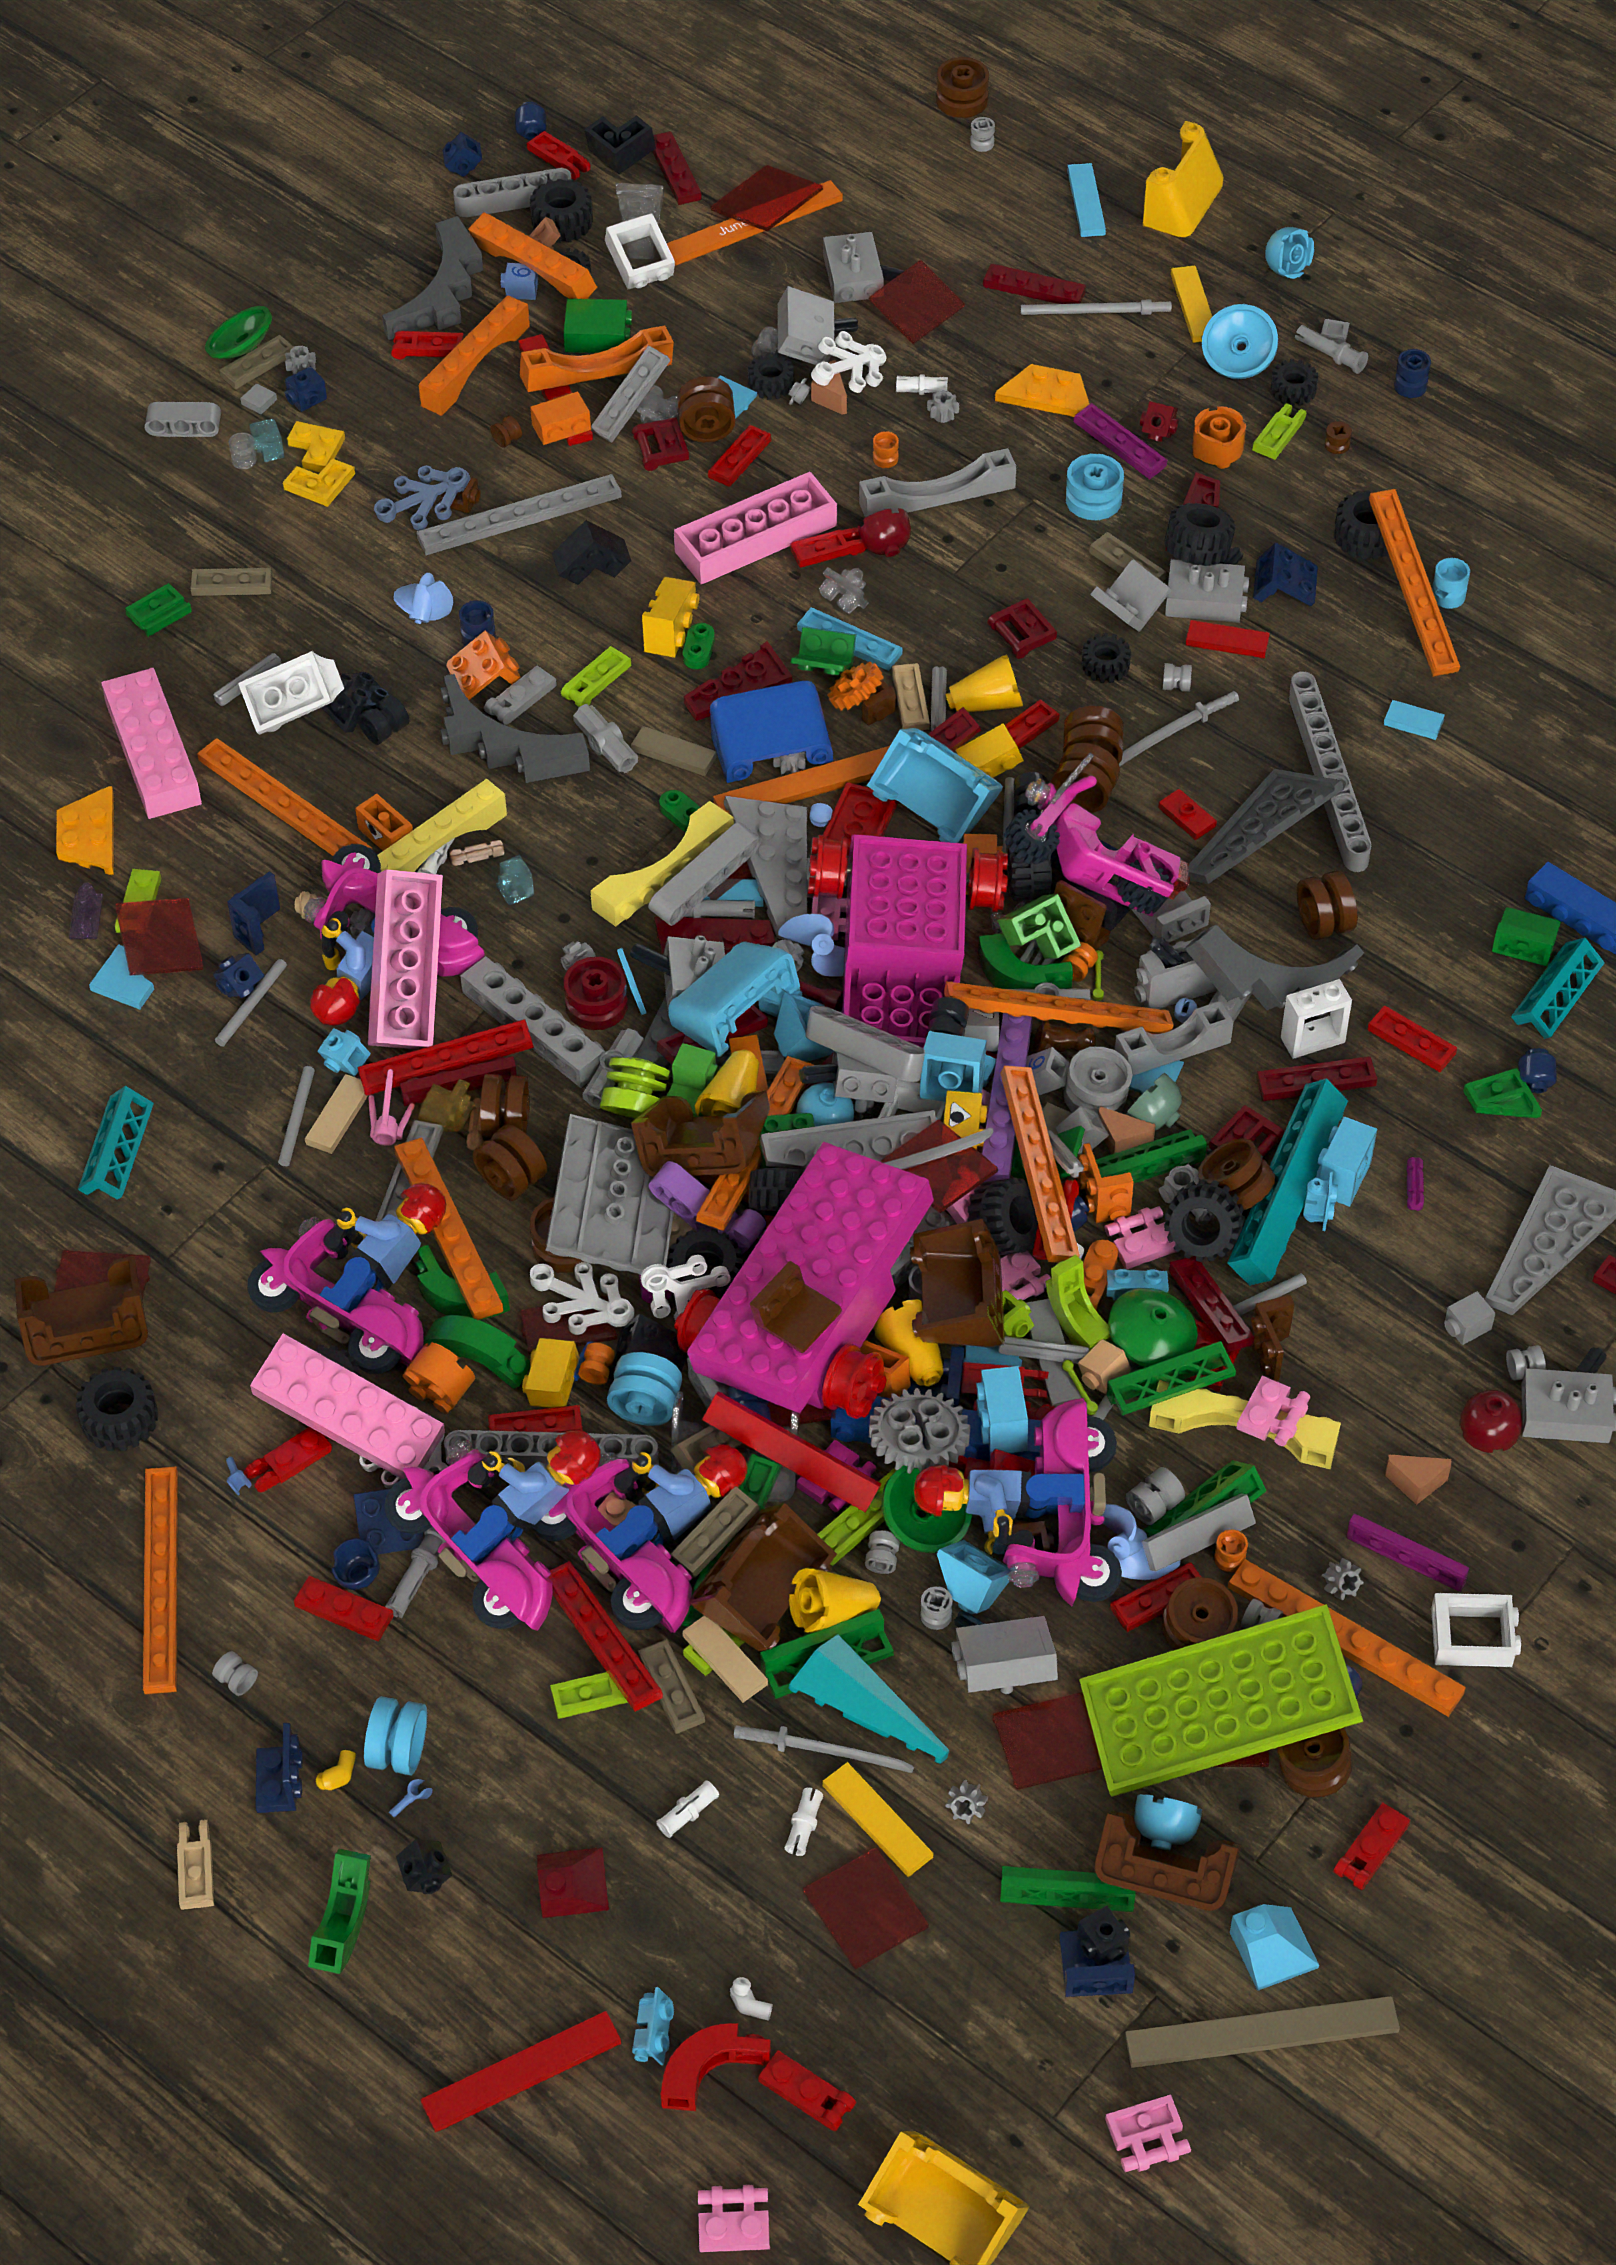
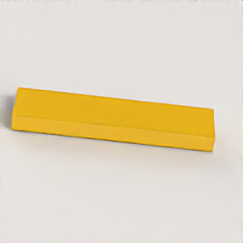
[1171,265,1212,343]
[823,1762,933,1877]

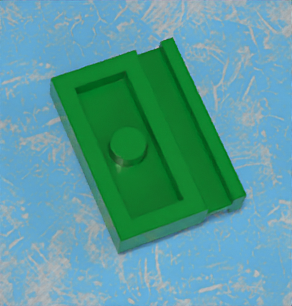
[125,583,192,637]

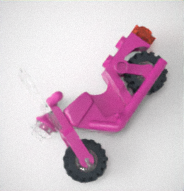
[1004,752,1190,917]

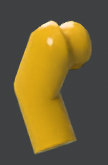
[316,1750,356,1790]

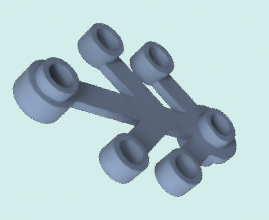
[374,465,471,531]

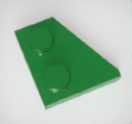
[1463,1068,1542,1118]

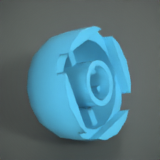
[1265,227,1314,279]
[796,1082,854,1127]
[1134,1794,1202,1851]

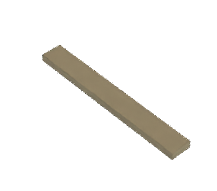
[1125,1996,1400,2068]

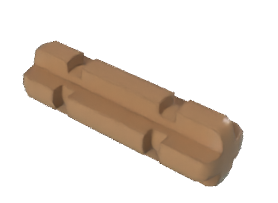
[449,840,504,866]
[466,1098,484,1150]

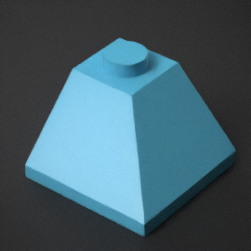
[774,993,834,1062]
[937,1540,1015,1614]
[1230,1904,1319,1991]

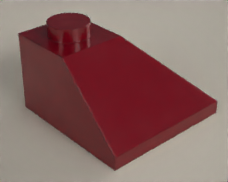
[537,1847,609,1918]

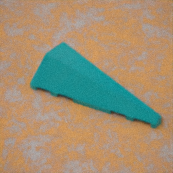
[788,1634,950,1764]

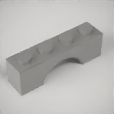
[1115,1001,1234,1075]

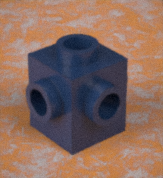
[442,132,482,177]
[285,366,327,412]
[213,953,264,998]

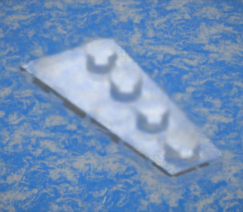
[615,183,664,259]

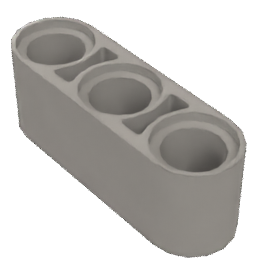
[145,402,221,437]

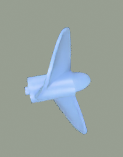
[393,573,454,624]
[778,914,845,977]
[1103,1504,1180,1580]

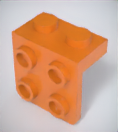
[446,630,521,700]
[1077,1143,1134,1223]

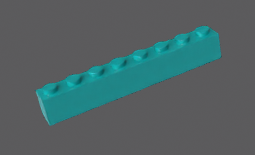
[1227,1078,1348,1286]

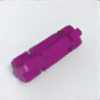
[1407,1157,1424,1211]

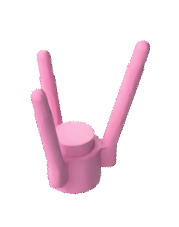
[368,1069,415,1146]

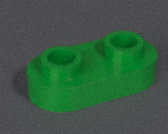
[683,623,715,669]
[659,790,701,832]

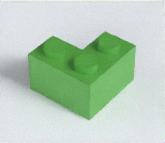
[997,894,1081,959]
[667,1043,719,1117]

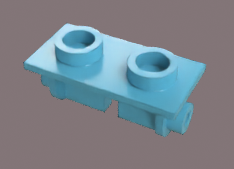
[1303,1172,1338,1231]
[1106,1269,1169,1300]
[632,1987,674,2065]

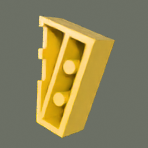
[642,577,699,658]

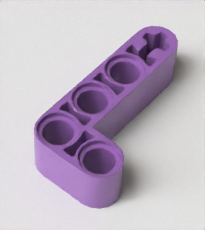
[648,1161,766,1254]

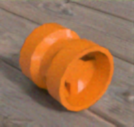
[873,432,899,468]
[1061,942,1098,982]
[578,1343,615,1385]
[1214,1529,1248,1573]

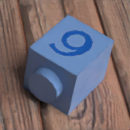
[501,263,538,300]

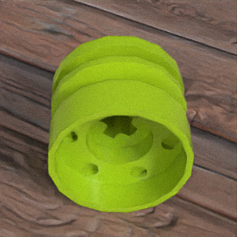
[600,1057,670,1119]

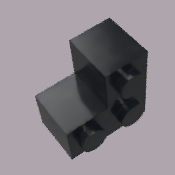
[584,115,656,174]
[552,520,632,585]

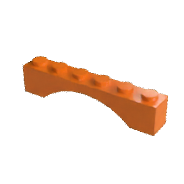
[468,212,597,299]
[419,295,530,416]
[520,325,674,392]

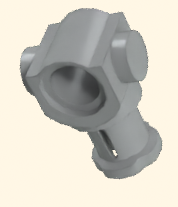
[1159,1164,1215,1225]

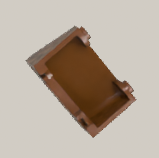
[631,1091,770,1177]
[910,1219,1005,1347]
[14,1256,148,1366]
[689,1503,837,1651]
[1095,1810,1242,1911]

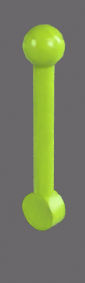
[1092,950,1104,1001]
[1062,1360,1098,1415]

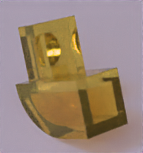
[418,1079,476,1132]

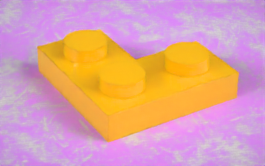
[287,421,345,472]
[283,458,355,507]

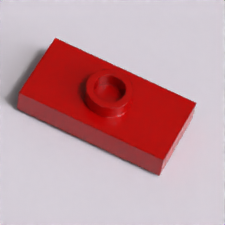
[1158,789,1217,840]

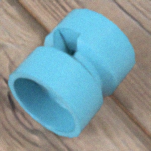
[1432,558,1470,609]

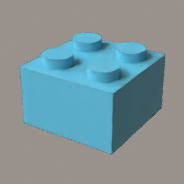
[920,1031,987,1102]
[1315,1117,1377,1207]
[976,1366,1028,1455]

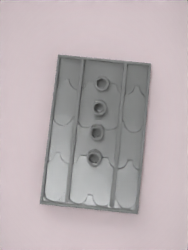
[545,1114,674,1275]

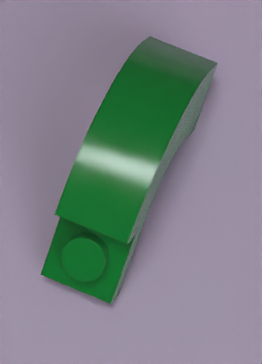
[978,933,1073,989]
[415,1244,510,1320]
[424,1315,531,1389]
[308,1849,371,1974]

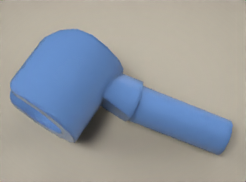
[226,1457,252,1495]
[389,1779,432,1817]

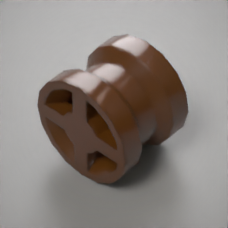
[490,415,522,448]
[1324,421,1352,454]

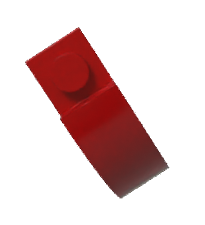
[661,2023,771,2111]

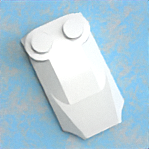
[238,651,344,734]

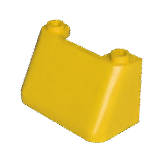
[1143,121,1223,237]
[858,2131,1030,2265]

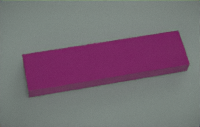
[1073,403,1168,480]
[1346,1513,1469,1592]

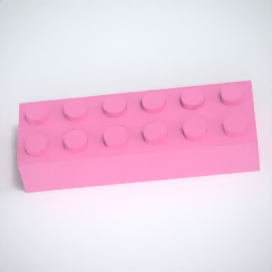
[674,472,837,585]
[101,668,202,819]
[368,869,443,1050]
[250,1334,445,1479]

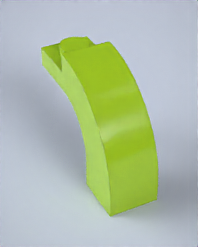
[1045,1255,1115,1351]

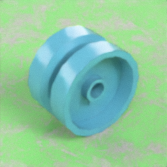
[1066,454,1124,520]
[607,1352,682,1426]
[364,1696,427,1776]

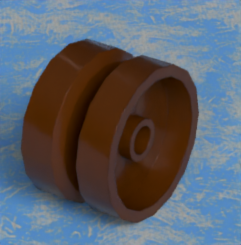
[936,57,989,118]
[677,376,735,443]
[1063,706,1124,764]
[1051,743,1120,813]
[1296,870,1358,940]
[480,1074,530,1138]
[472,1124,548,1201]
[1198,1138,1275,1210]
[530,1197,584,1273]
[1162,1577,1238,1650]
[1277,1728,1352,1797]

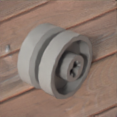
[1063,1047,1133,1113]

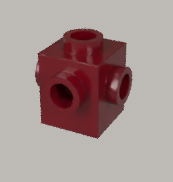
[1140,401,1179,442]

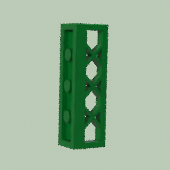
[1096,1129,1207,1184]
[1107,1341,1236,1416]
[1143,1460,1267,1538]
[760,1609,894,1699]
[1000,1866,1136,1912]

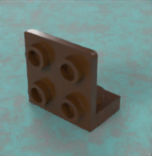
[1054,880,1111,950]
[749,1261,842,1353]
[1251,1295,1295,1382]

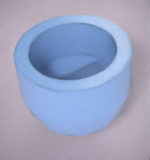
[810,803,833,827]
[1174,998,1197,1023]

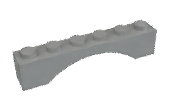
[859,448,1016,518]

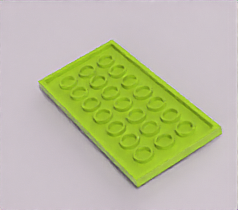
[1079,1604,1363,1797]

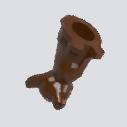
[1033,1020,1096,1054]

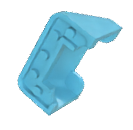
[867,728,1003,843]
[668,942,800,1057]

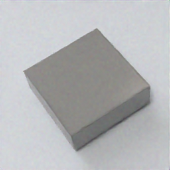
[1321,319,1350,344]
[240,383,277,414]

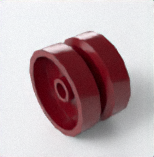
[564,956,628,1030]

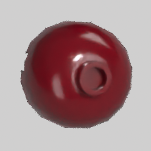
[857,508,911,557]
[1459,1390,1522,1453]

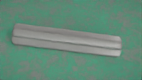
[213,653,282,706]
[931,666,947,731]
[1048,1130,1084,1178]
[999,1336,1089,1364]

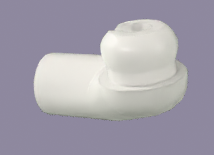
[730,1977,773,2021]

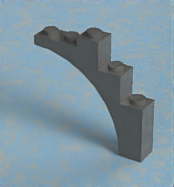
[382,216,483,340]
[440,674,590,783]
[1184,924,1364,1020]

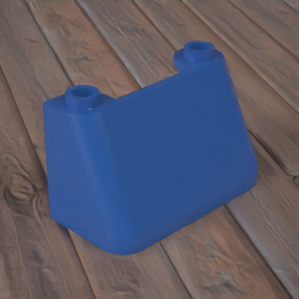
[710,681,833,783]

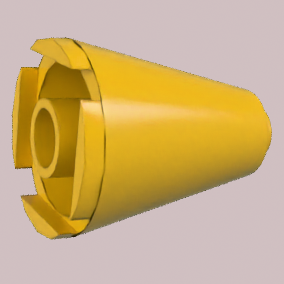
[945,654,1023,712]
[694,1050,759,1116]
[873,1299,944,1386]
[789,1568,881,1633]

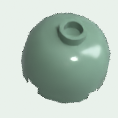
[1125,1073,1182,1130]

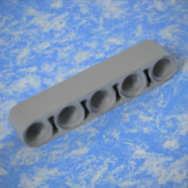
[453,168,571,217]
[648,822,762,926]
[806,1006,925,1082]

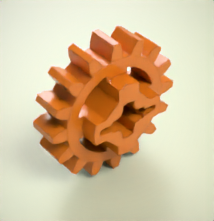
[827,661,884,711]

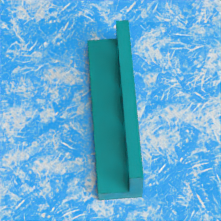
[1511,938,1605,1039]
[78,1086,154,1200]

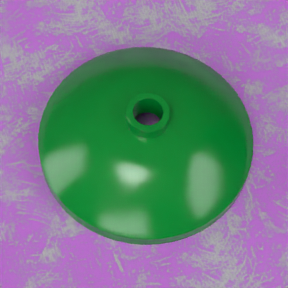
[205,306,272,359]
[1108,1288,1198,1367]
[882,1466,972,1553]

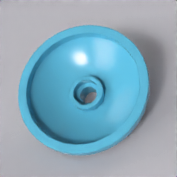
[1202,304,1278,379]

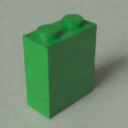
[564,299,632,353]

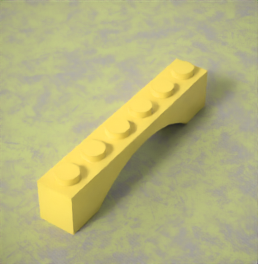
[377,779,507,872]
[590,801,734,927]
[1149,1380,1341,1469]

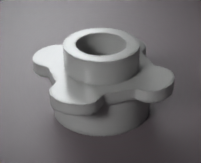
[789,378,811,405]

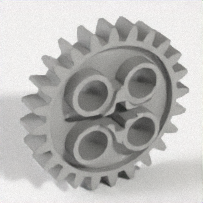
[869,1388,970,1474]

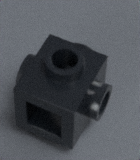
[396,1839,452,1894]
[1077,1906,1130,1966]

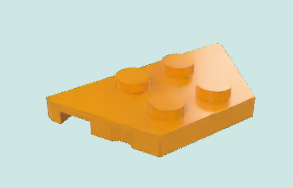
[995,364,1089,417]
[56,786,114,875]

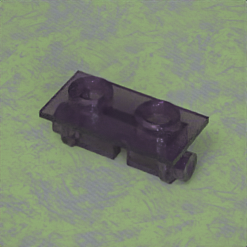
[69,883,103,939]

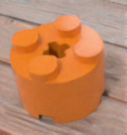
[1192,406,1246,469]
[402,1342,475,1414]

